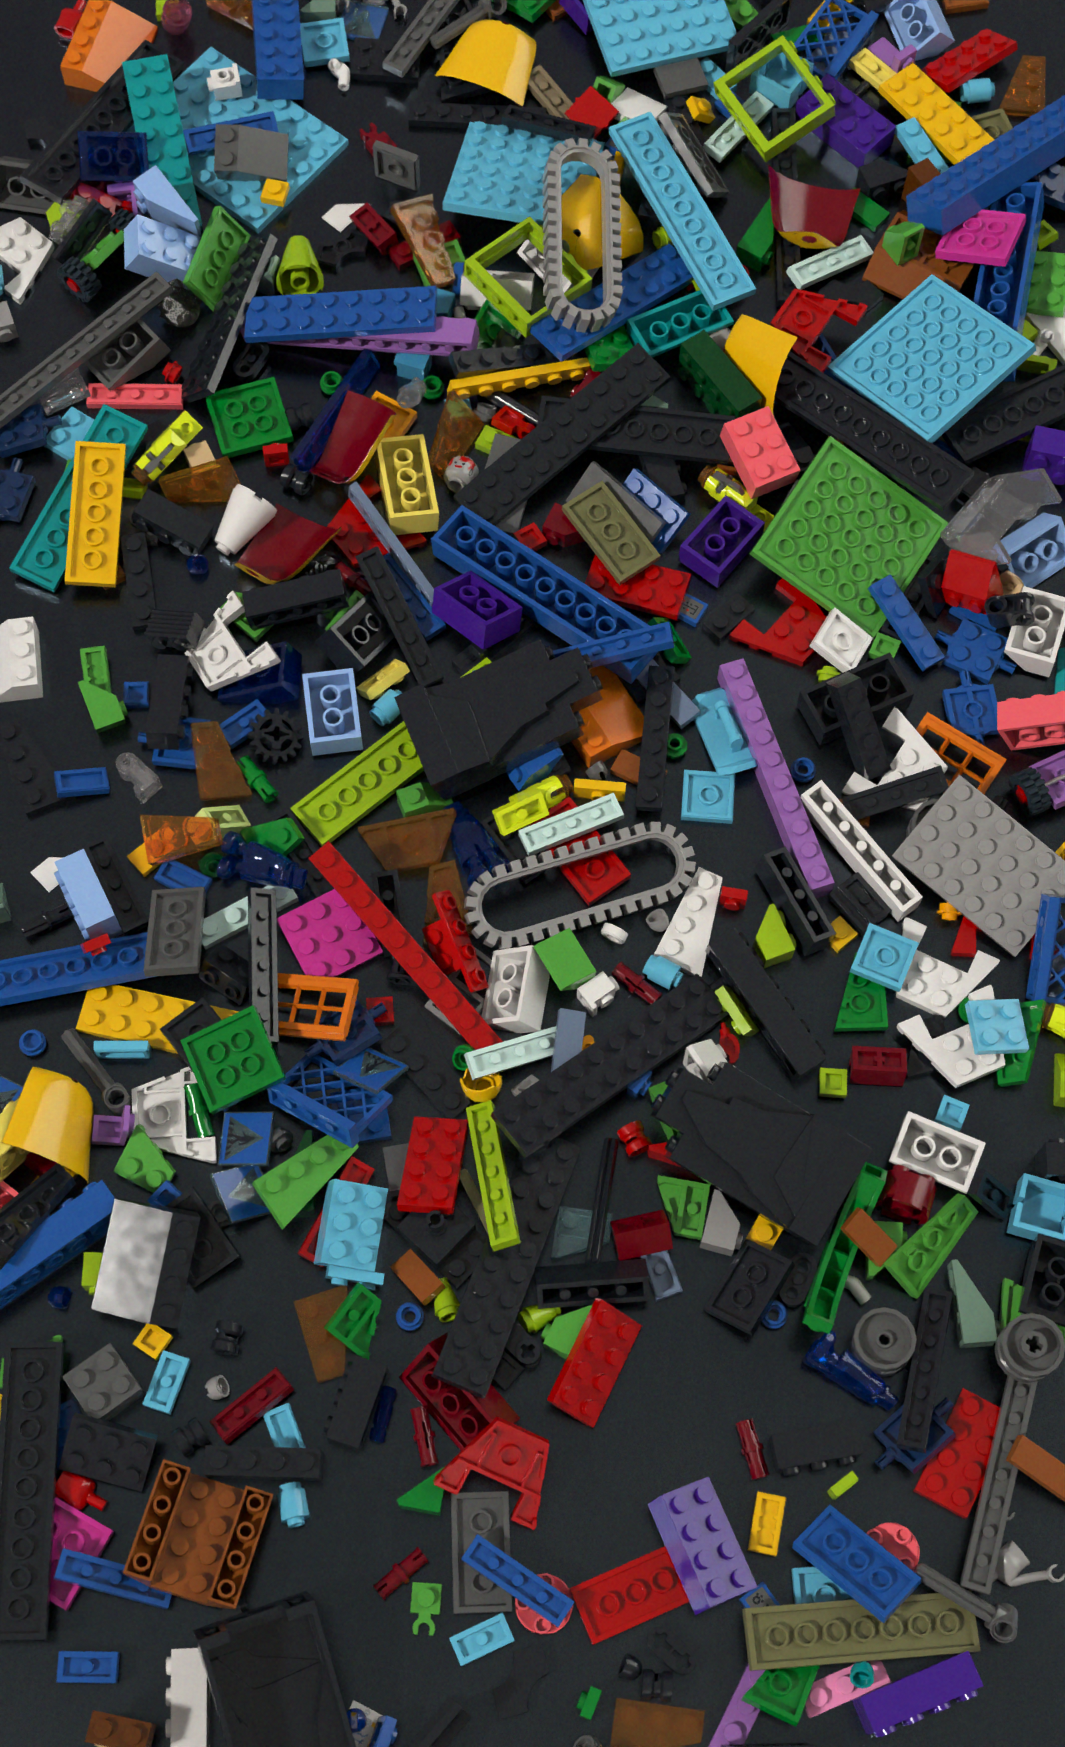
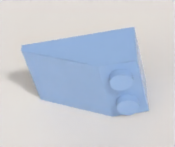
[133,165,202,240]

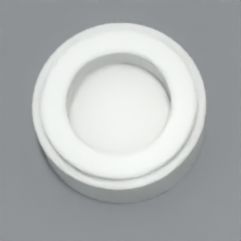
[601,923,628,944]

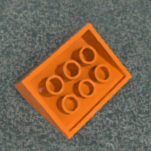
[60,0,158,92]
[571,665,644,768]

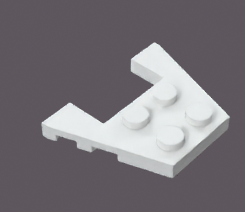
[0,217,55,305]
[185,590,281,691]
[842,707,948,811]
[896,917,1000,1020]
[896,985,1005,1088]
[132,1067,217,1163]

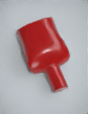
[54,0,87,39]
[55,1471,108,1511]

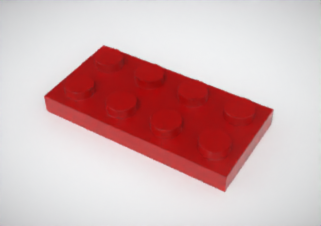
[921,29,1018,93]
[585,554,691,620]
[528,796,631,906]
[397,1117,468,1215]
[547,1298,642,1428]
[913,1388,1000,1519]
[569,1546,689,1645]

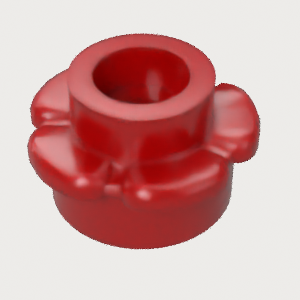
[162,361,183,384]

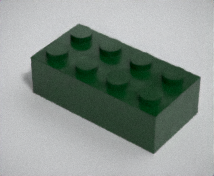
[677,330,762,419]

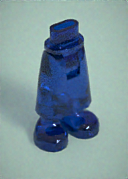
[442,801,510,888]
[217,831,308,889]
[803,1330,899,1411]

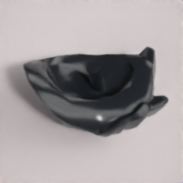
[295,550,343,578]

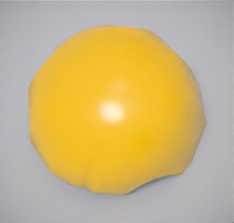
[460,1068,502,1102]

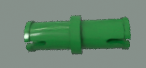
[236,755,279,803]
[183,1083,215,1138]

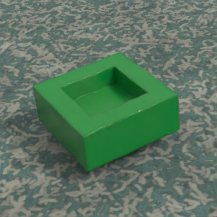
[576,1686,602,1721]

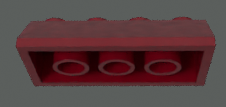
[399,1332,521,1451]

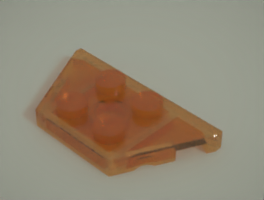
[358,808,457,872]

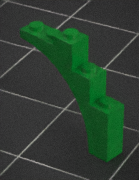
[803,1162,887,1334]

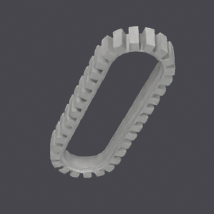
[542,138,622,333]
[463,822,696,949]

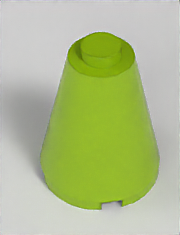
[276,235,324,295]

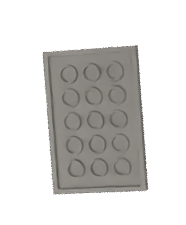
[892,775,1065,957]

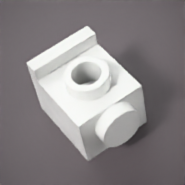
[207,63,243,101]
[577,971,620,1017]

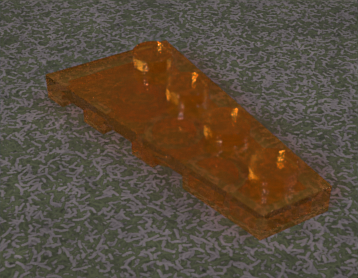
[390,193,456,288]

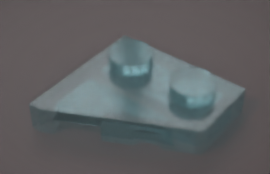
[551,1206,613,1260]

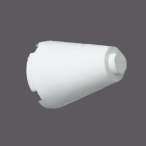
[214,484,277,555]

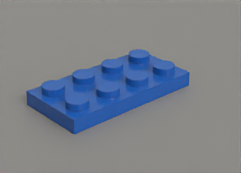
[792,1505,922,1623]

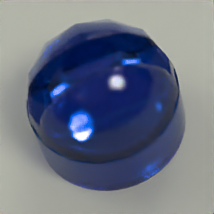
[186,554,208,575]
[47,1286,71,1310]
[346,1708,367,1733]

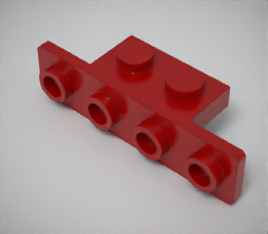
[422,890,488,993]

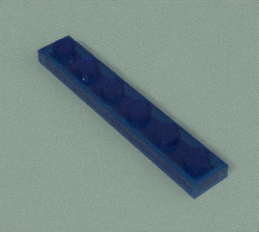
[290,348,380,472]

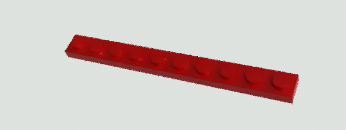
[308,841,503,1050]

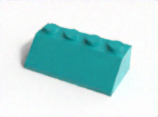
[626,290,734,357]

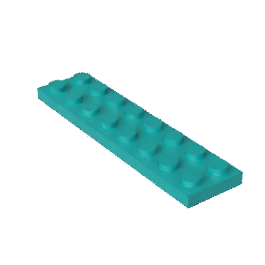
[122,54,203,230]
[9,404,148,593]

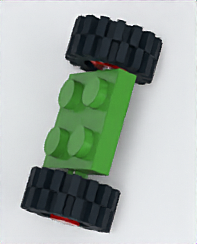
[57,209,135,302]

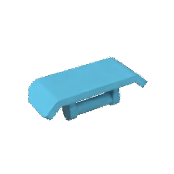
[692,688,757,775]

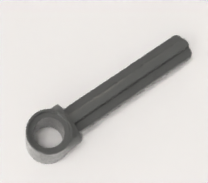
[429,0,507,49]
[61,1028,132,1117]
[914,1563,1018,1643]

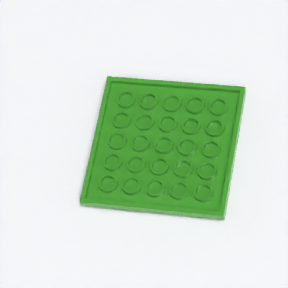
[749,436,949,639]

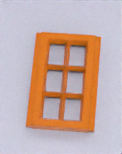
[916,712,1007,795]
[277,973,359,1041]

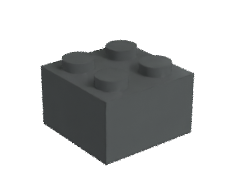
[62,1343,146,1421]

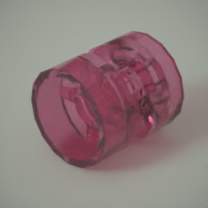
[161,0,192,35]

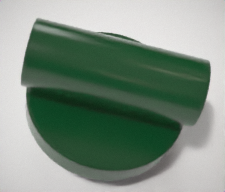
[197,852,226,878]

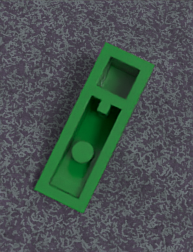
[736,198,774,272]

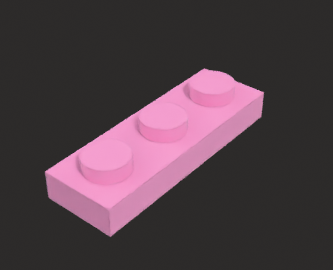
[804,1660,891,1718]

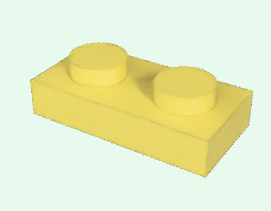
[848,48,897,90]
[356,659,410,700]

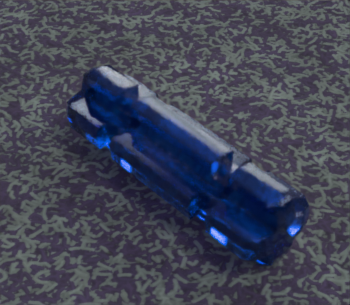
[369,1386,397,1443]

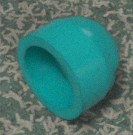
[850,1661,874,1688]

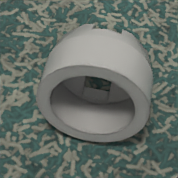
[646,909,669,932]
[205,1375,230,1400]

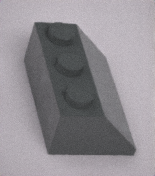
[0,156,54,214]

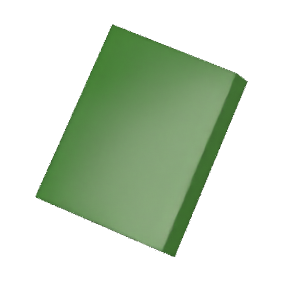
[534,928,596,991]

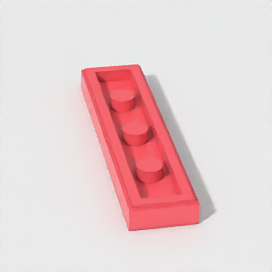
[86,383,184,410]

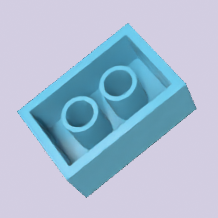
[314,1179,388,1272]

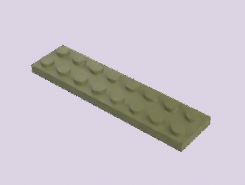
[742,1590,981,1671]

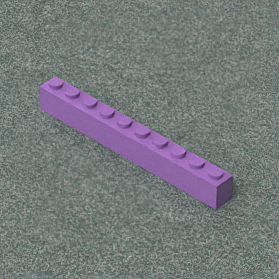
[240,316,480,356]
[717,658,835,898]

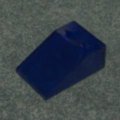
[77,131,149,183]
[218,641,302,704]

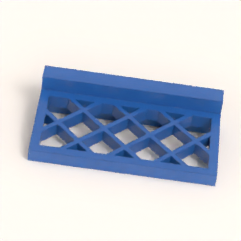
[794,0,879,80]
[1026,894,1065,1004]
[267,1055,393,1148]

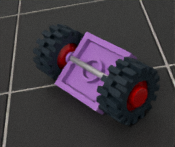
[1009,750,1065,817]

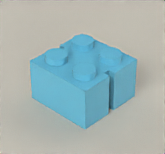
[749,52,814,108]
[1006,1173,1065,1242]

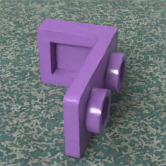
[868,37,917,73]
[107,182,144,216]
[91,1105,135,1146]

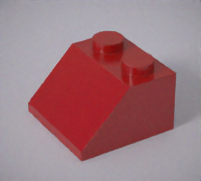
[941,549,1004,615]

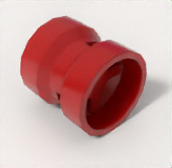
[617,1120,653,1157]

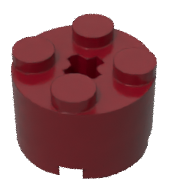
[875,1165,937,1225]

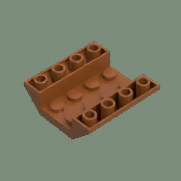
[862,210,979,299]
[123,1459,274,1609]

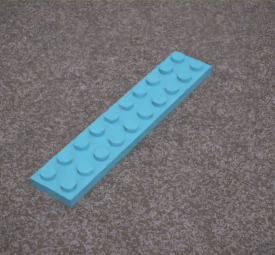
[609,111,756,311]

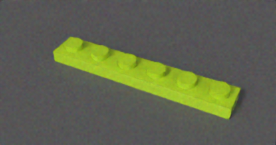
[466,1100,521,1251]

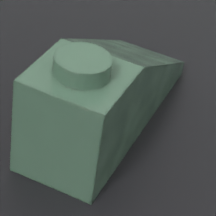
[947,1259,1000,1348]

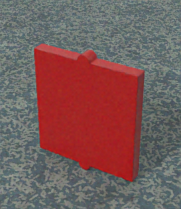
[564,86,620,139]

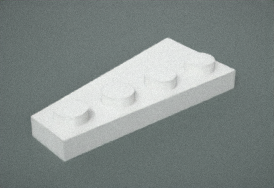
[654,867,722,977]

